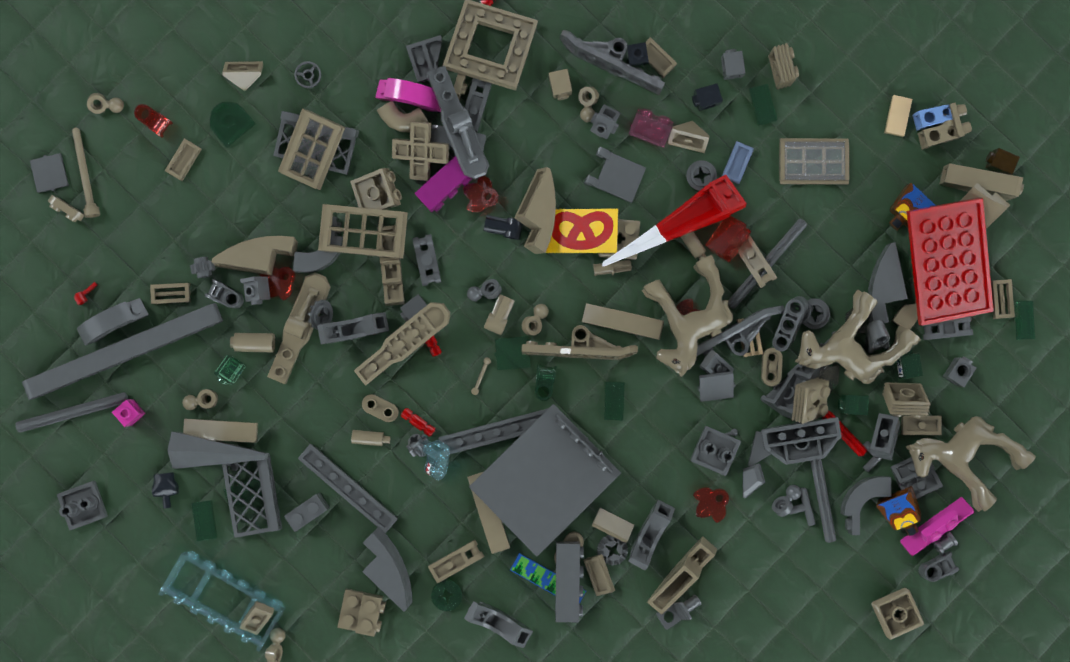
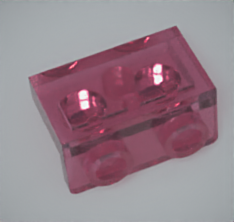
[629,108,673,148]

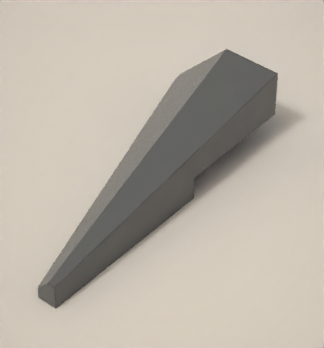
[760,331,835,419]
[167,431,269,469]

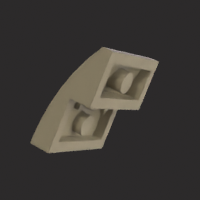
[960,183,1010,228]

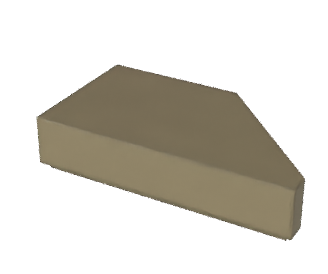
[891,304,918,329]

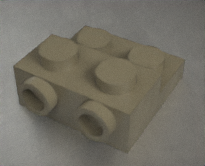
[350,168,402,217]
[337,588,386,637]

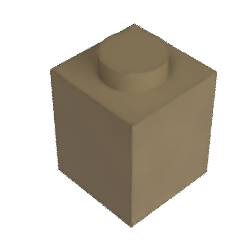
[548,69,572,100]

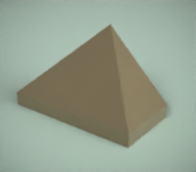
[222,61,264,91]
[668,121,709,153]

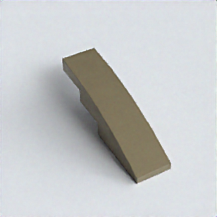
[380,225,405,306]
[582,303,664,340]
[183,419,258,443]
[467,472,510,554]

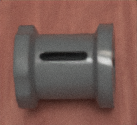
[932,531,958,555]

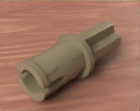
[593,260,632,276]

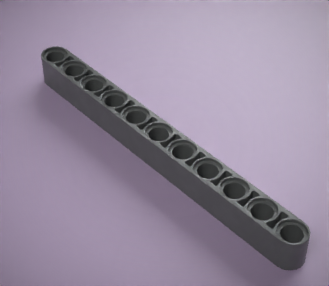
[22,303,223,400]

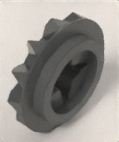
[686,160,717,191]
[308,299,333,330]
[803,299,830,329]
[597,535,628,566]

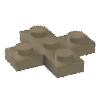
[392,121,449,181]

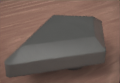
[743,464,765,498]

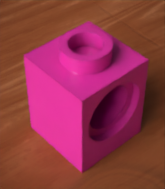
[112,399,146,427]

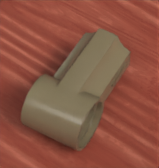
[484,295,515,335]

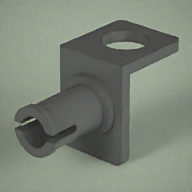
[656,595,701,630]

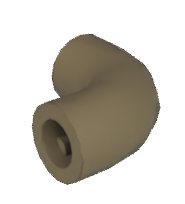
[377,101,428,132]

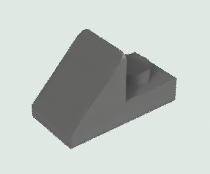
[700,350,734,374]

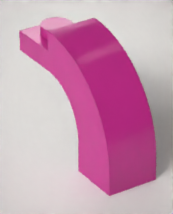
[375,78,441,112]

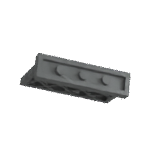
[273,111,359,175]
[222,453,282,538]

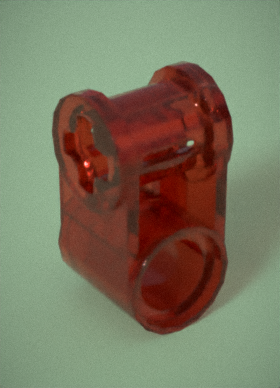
[134,104,173,138]

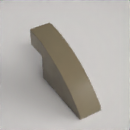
[514,167,556,254]
[212,236,298,276]
[647,536,717,615]

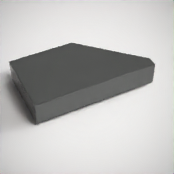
[748,431,771,466]

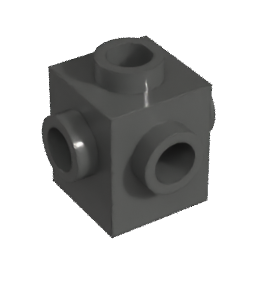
[590,104,621,139]

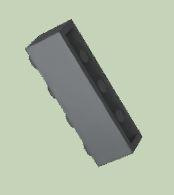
[555,541,584,622]

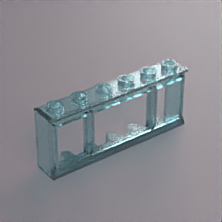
[159,551,286,652]

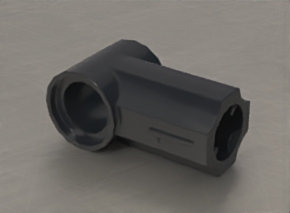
[483,215,523,240]

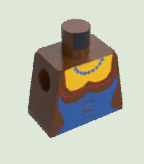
[889,183,936,231]
[876,486,921,536]

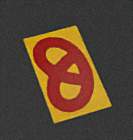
[546,209,618,253]

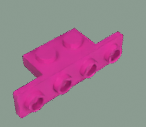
[900,497,974,556]

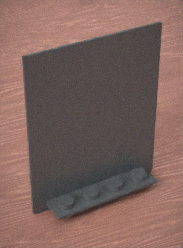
[469,404,621,556]

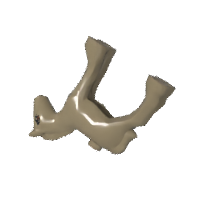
[642,255,733,377]
[795,290,921,384]
[906,416,1036,512]

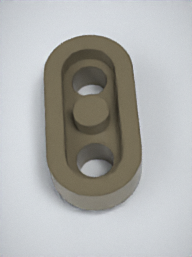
[48,195,84,223]
[761,348,782,386]
[362,394,399,422]

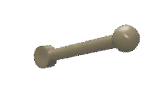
[471,357,491,395]

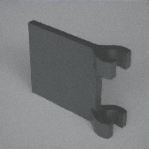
[584,147,646,203]

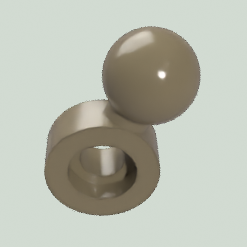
[578,86,599,122]
[87,93,124,114]
[522,304,549,335]
[182,389,218,410]
[265,628,285,662]

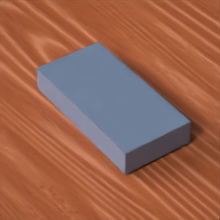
[721,141,754,184]

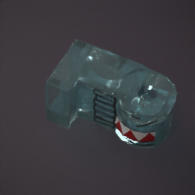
[423,440,450,480]

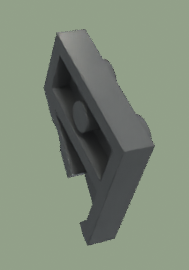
[406,35,442,84]

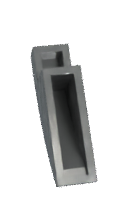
[868,242,908,323]
[362,527,412,612]

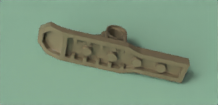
[267,272,331,384]
[354,302,451,386]
[522,325,638,360]

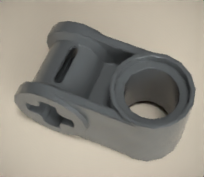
[204,279,244,309]
[865,320,890,354]
[918,551,959,582]

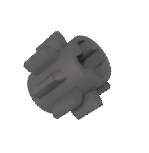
[190,257,216,278]
[406,434,431,457]

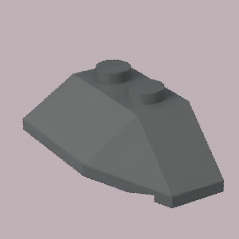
[761,417,842,465]

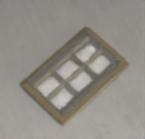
[278,108,346,190]
[779,138,849,185]

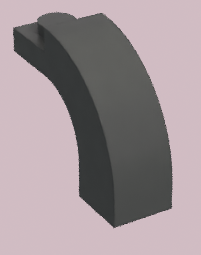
[293,217,343,273]
[77,298,148,346]
[317,312,389,344]
[840,476,891,535]
[628,500,675,571]
[464,601,533,648]

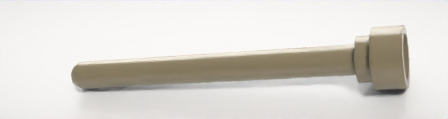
[72,127,100,218]

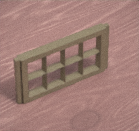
[318,204,408,259]

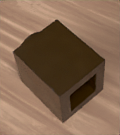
[985,148,1020,175]

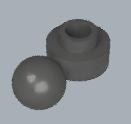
[467,279,502,301]
[772,485,801,517]

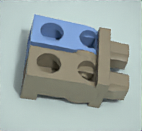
[913,103,972,150]

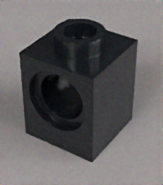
[627,42,649,67]
[692,83,723,111]

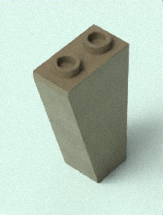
[939,163,1024,201]

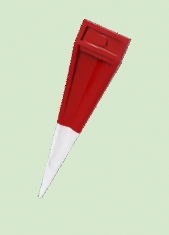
[602,175,747,266]

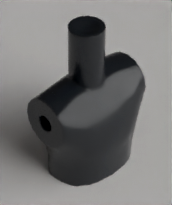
[152,472,179,509]

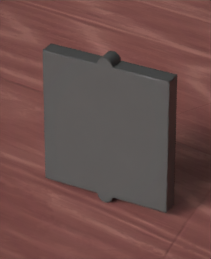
[30,153,69,193]
[698,371,735,402]

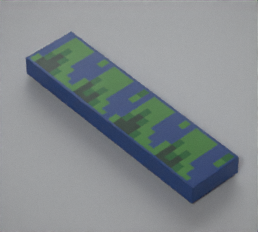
[510,553,586,604]

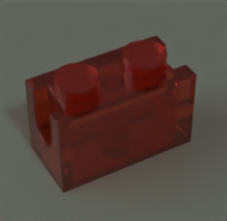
[705,215,751,262]

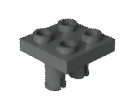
[690,425,741,476]
[57,481,108,531]

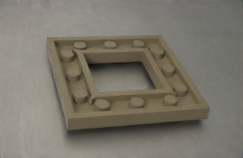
[443,0,538,91]

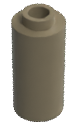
[230,333,275,352]

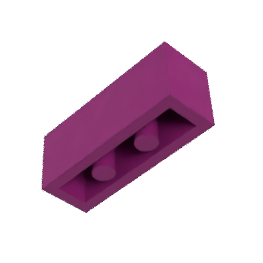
[414,156,472,213]

